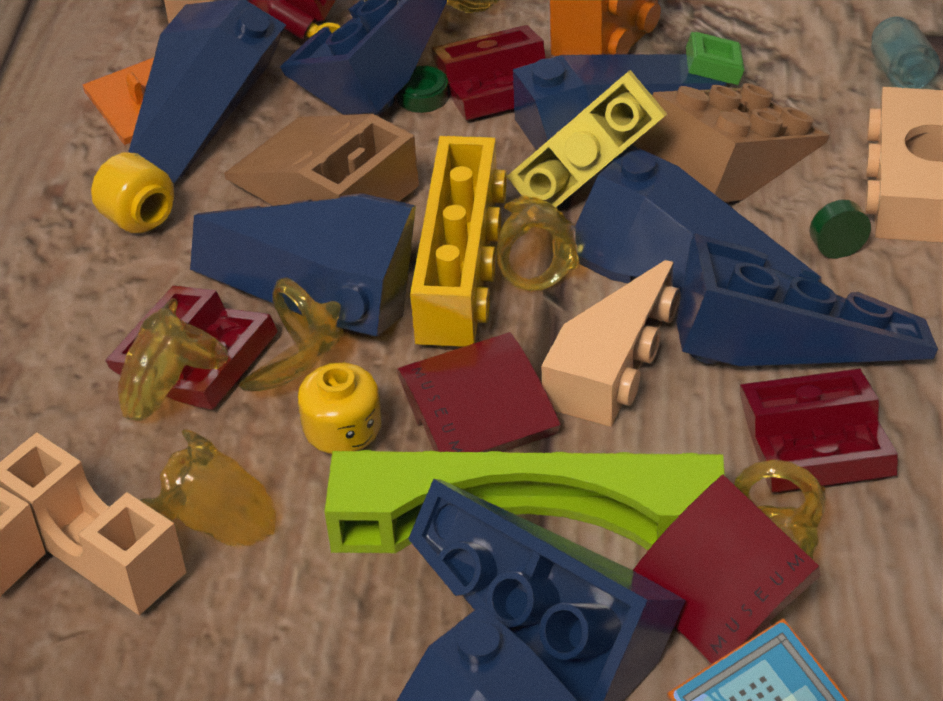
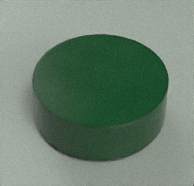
[397,66,449,113]
[809,200,871,259]

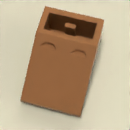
[633,83,830,202]
[224,114,419,206]

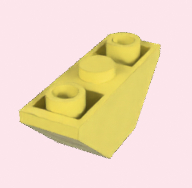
[507,70,667,219]

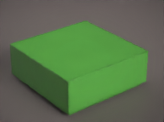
[686,31,744,85]

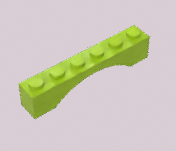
[324,450,725,553]

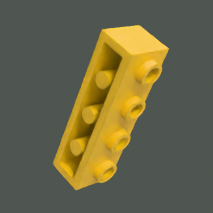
[410,136,507,347]

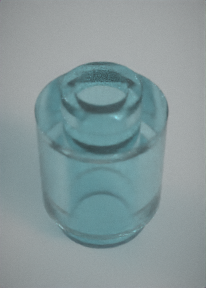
[871,16,940,89]

